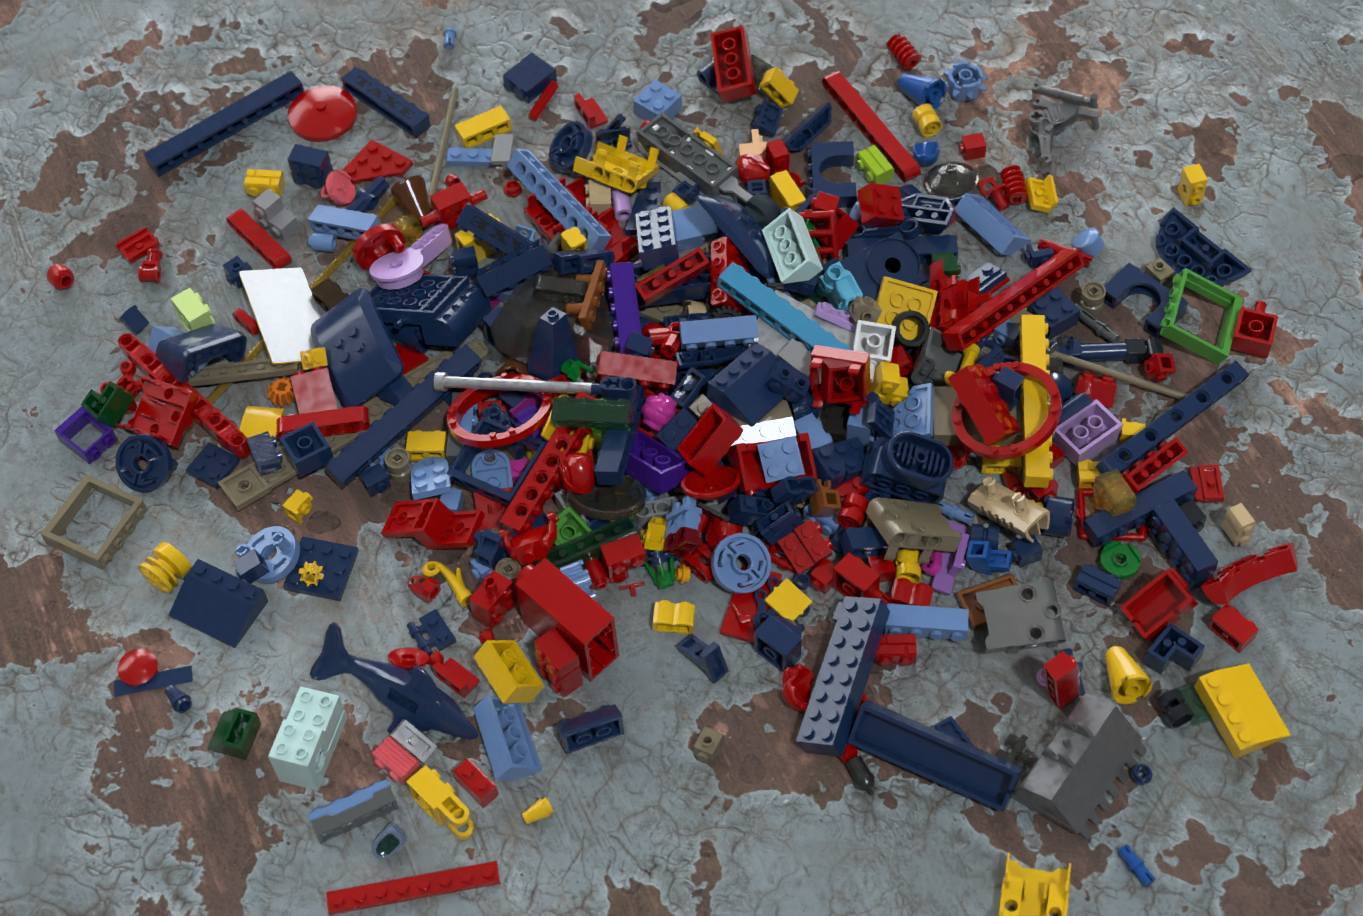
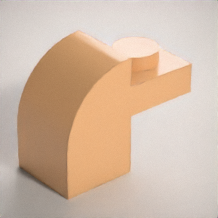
[739,129,767,160]

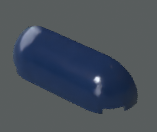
[782,102,833,151]

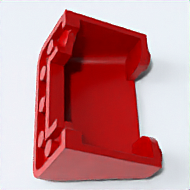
[726,433,817,495]

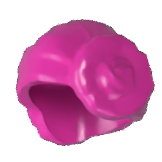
[641,393,677,432]

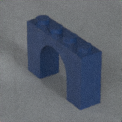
[807,141,857,208]
[1104,263,1188,339]

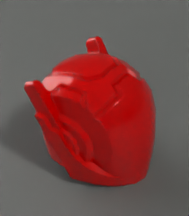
[735,153,770,187]
[558,449,596,494]
[706,516,743,557]

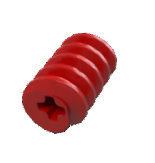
[886,34,921,70]
[1000,165,1029,205]

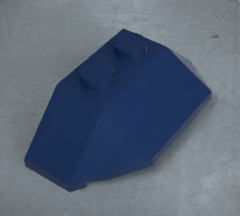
[897,193,955,235]

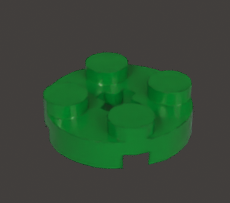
[1099,541,1141,580]

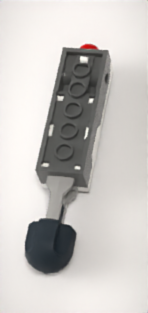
[637,112,781,228]

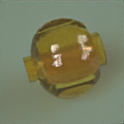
[391,214,423,247]

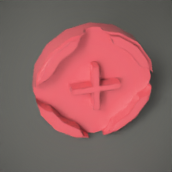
[321,170,355,206]

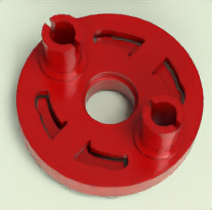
[352,224,406,272]

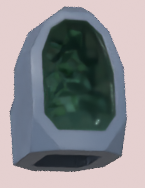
[372,822,407,859]

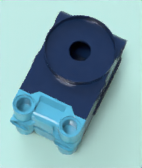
[815,232,927,315]

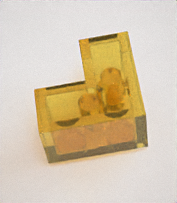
[1091,469,1136,517]

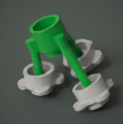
[561,359,598,399]

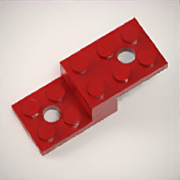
[381,499,485,550]

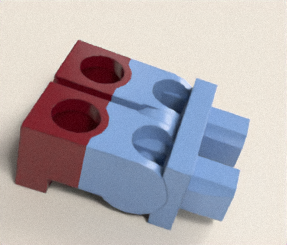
[664,496,702,557]

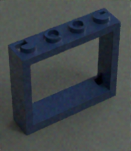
[446,417,547,506]

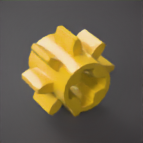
[298,561,324,586]

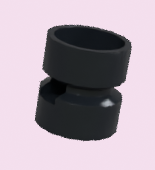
[1156,689,1194,728]

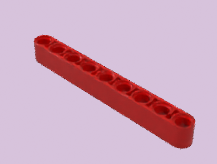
[822,71,921,183]

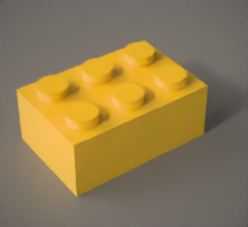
[474,640,545,704]

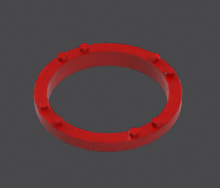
[952,361,1062,460]
[447,372,554,448]

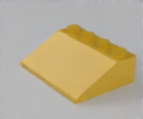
[1194,663,1291,759]

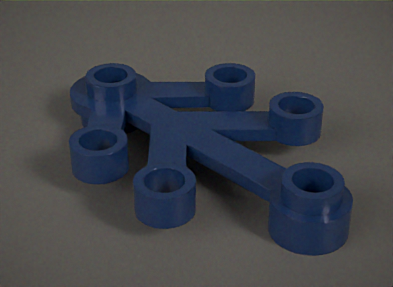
[753,573,810,629]

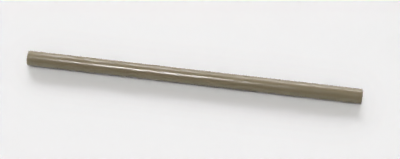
[428,87,458,211]
[1046,349,1189,400]

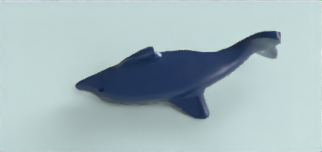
[310,622,479,740]

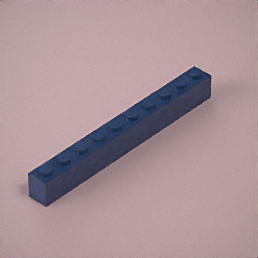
[144,71,304,177]
[326,344,482,489]

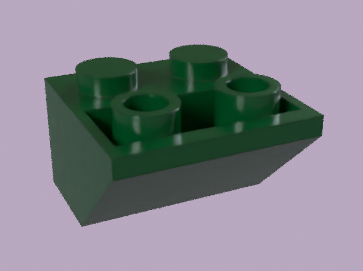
[207,708,262,760]

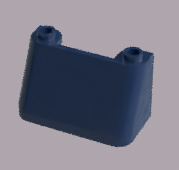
[155,323,247,383]

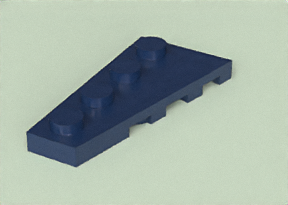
[625,182,661,235]

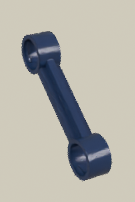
[850,219,920,240]

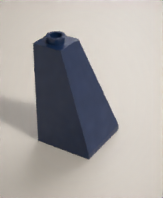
[527,307,579,381]

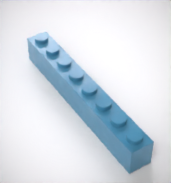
[717,262,853,353]

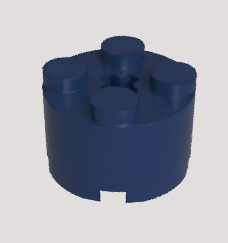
[1041,495,1075,537]

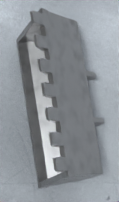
[1012,693,1147,840]

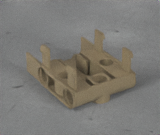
[863,497,962,564]

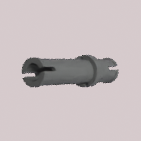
[1075,303,1120,343]

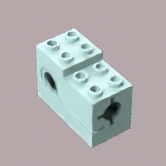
[268,686,347,791]

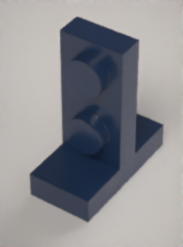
[677,633,729,684]

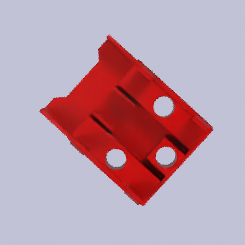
[524,176,611,249]
[560,207,639,263]
[929,259,992,344]
[116,374,199,448]

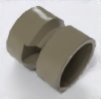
[1079,281,1106,315]
[385,447,412,483]
[495,558,522,593]

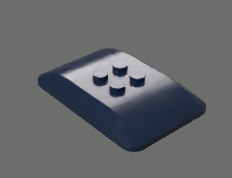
[696,194,779,278]
[310,288,404,408]

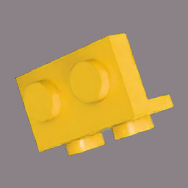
[1025,175,1058,213]

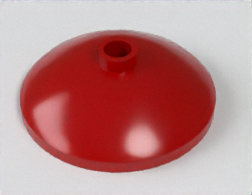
[681,465,741,501]

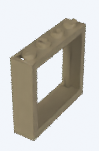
[40,474,147,570]

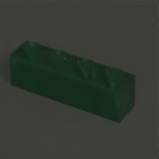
[550,396,634,431]

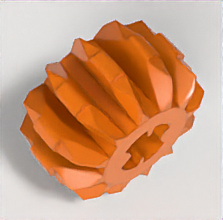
[267,376,296,408]

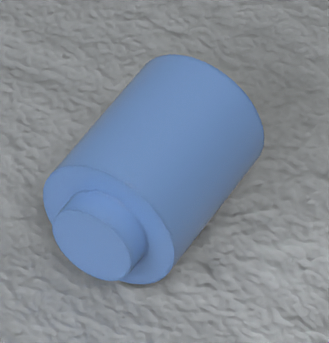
[308,232,337,252]

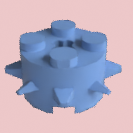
[943,61,988,102]

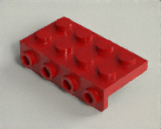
[711,236,750,315]

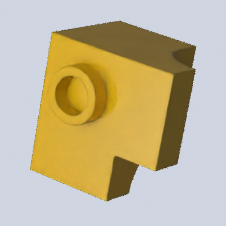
[639,516,668,552]

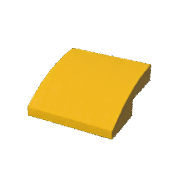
[239,406,285,440]

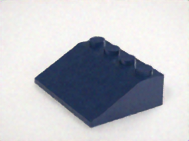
[707,342,785,427]
[169,559,268,648]

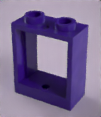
[54,406,118,465]

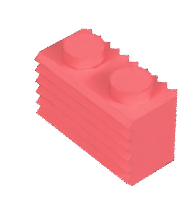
[372,736,421,785]

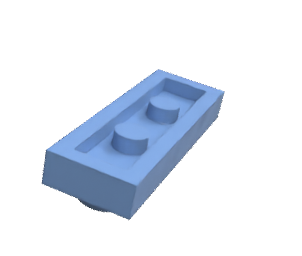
[446,147,499,167]

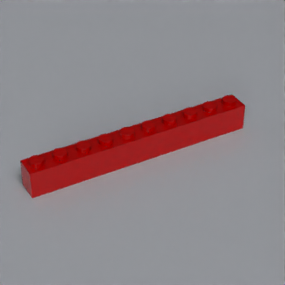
[942,249,1085,351]

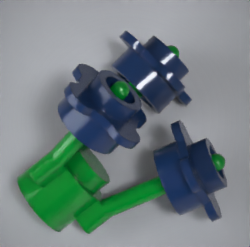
[639,549,679,589]

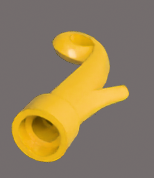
[944,344,980,387]
[422,561,472,607]

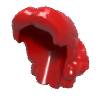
[782,663,815,711]

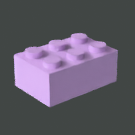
[1052,399,1123,467]

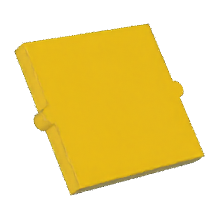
[764,578,813,621]

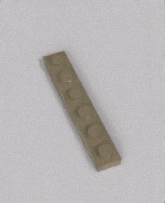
[186,359,299,386]

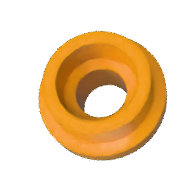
[675,564,690,584]

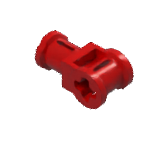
[138,248,163,283]

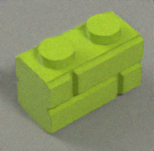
[856,145,894,184]

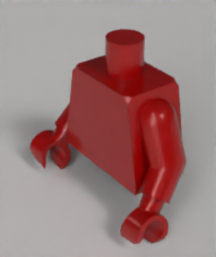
[498,511,559,565]

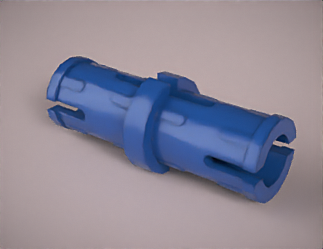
[1117,844,1156,887]

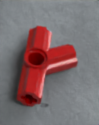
[648,322,681,358]

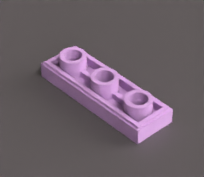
[814,302,857,333]

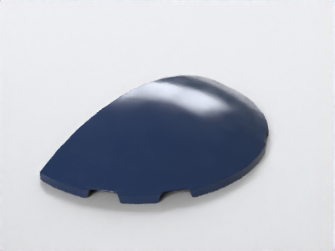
[1156,207,1252,285]

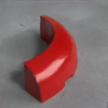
[1201,542,1298,605]

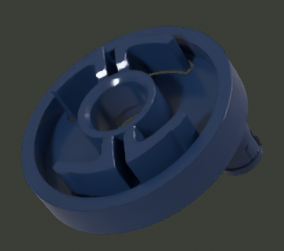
[549,121,593,173]
[115,434,178,492]

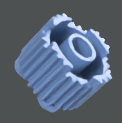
[559,560,596,598]

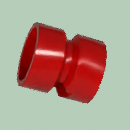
[836,493,869,529]

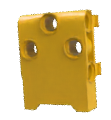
[573,135,660,193]
[998,853,1071,916]

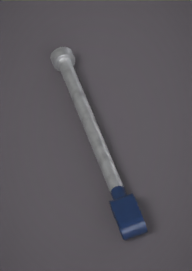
[434,372,639,404]

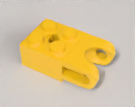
[406,765,474,840]

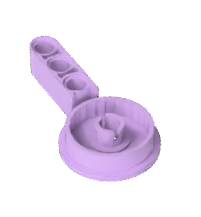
[370,224,452,290]

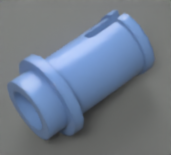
[443,27,457,50]

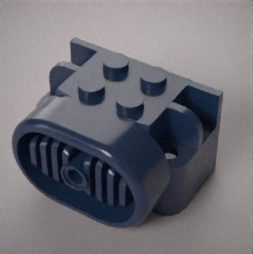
[859,431,954,504]

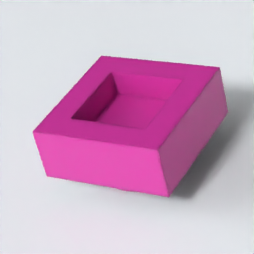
[510,458,529,481]

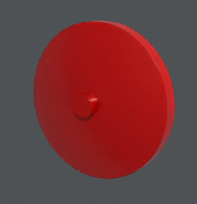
[288,86,358,142]

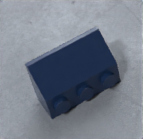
[556,704,624,754]

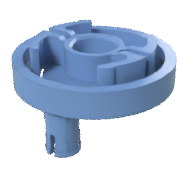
[236,526,300,584]
[711,533,771,594]

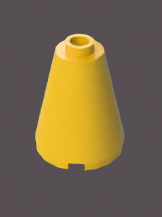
[1105,646,1152,704]

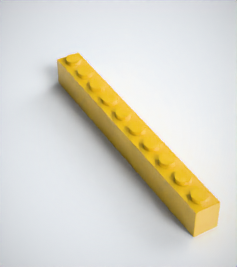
[1020,315,1053,488]

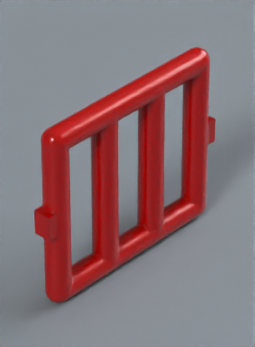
[798,209,840,272]
[1075,488,1147,541]

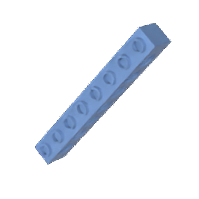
[507,149,611,250]

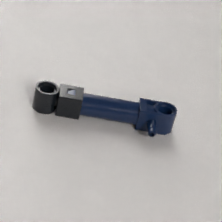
[1049,336,1164,366]

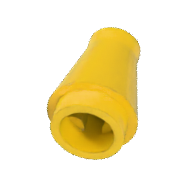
[521,797,554,825]

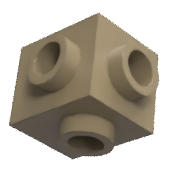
[849,296,882,323]

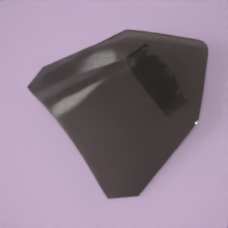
[490,265,616,370]

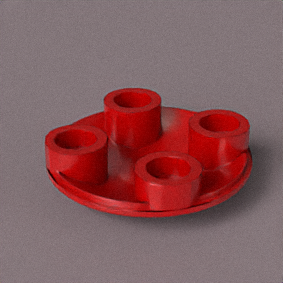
[117,649,158,687]

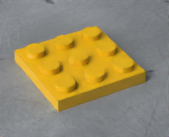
[876,276,938,346]

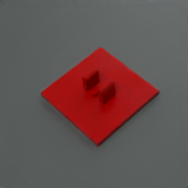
[474,487,513,531]

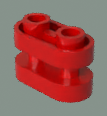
[679,542,721,584]

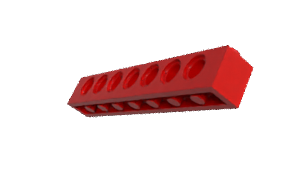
[500,391,603,535]

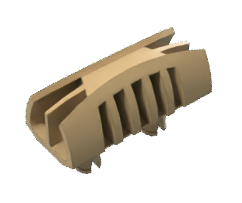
[967,477,1050,543]

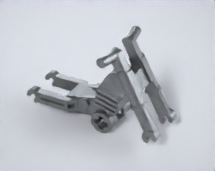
[1029,81,1099,177]

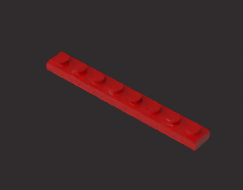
[326,861,501,915]

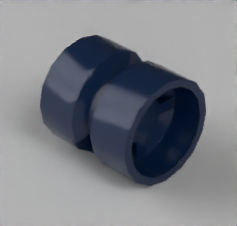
[970,523,1000,550]

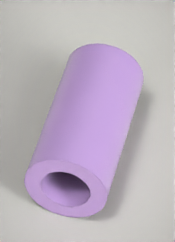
[611,187,632,221]

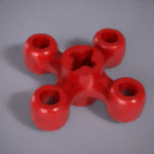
[100,360,154,414]

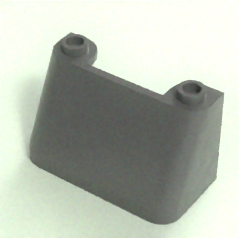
[911,327,998,387]

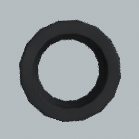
[892,311,930,347]

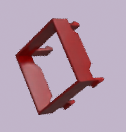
[810,345,871,415]

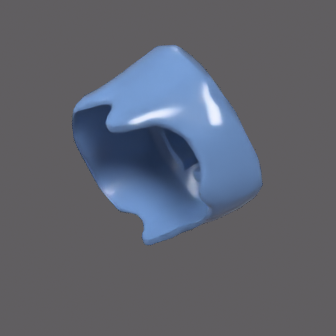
[1073,227,1104,256]

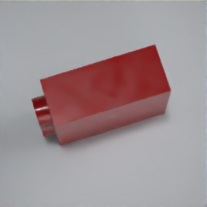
[515,558,619,682]

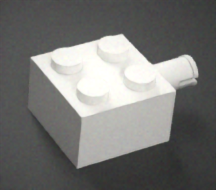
[853,320,896,383]

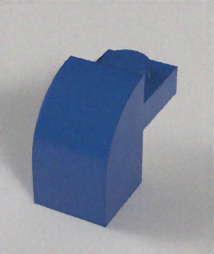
[966,540,1013,575]

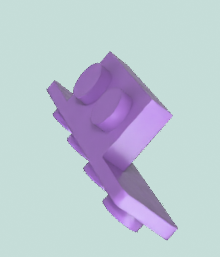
[931,521,969,595]

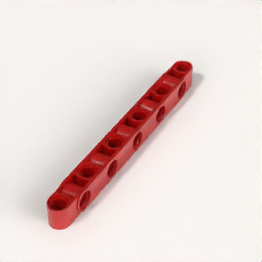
[118,333,250,457]

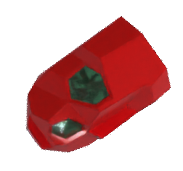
[408,575,441,603]

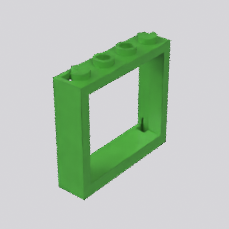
[1160,268,1243,365]

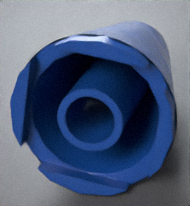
[898,73,947,110]

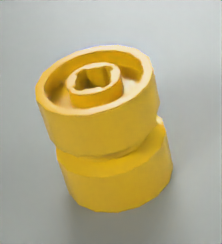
[912,104,942,137]
[895,548,921,583]

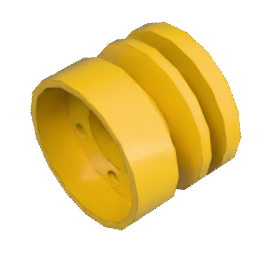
[138,541,192,594]

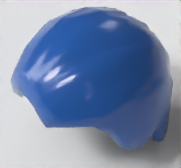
[913,141,940,166]

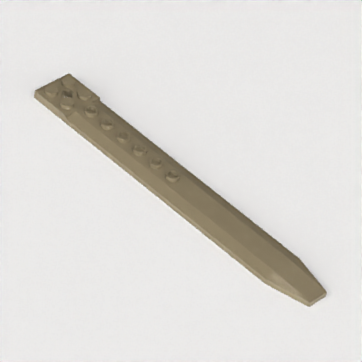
[218,339,491,511]

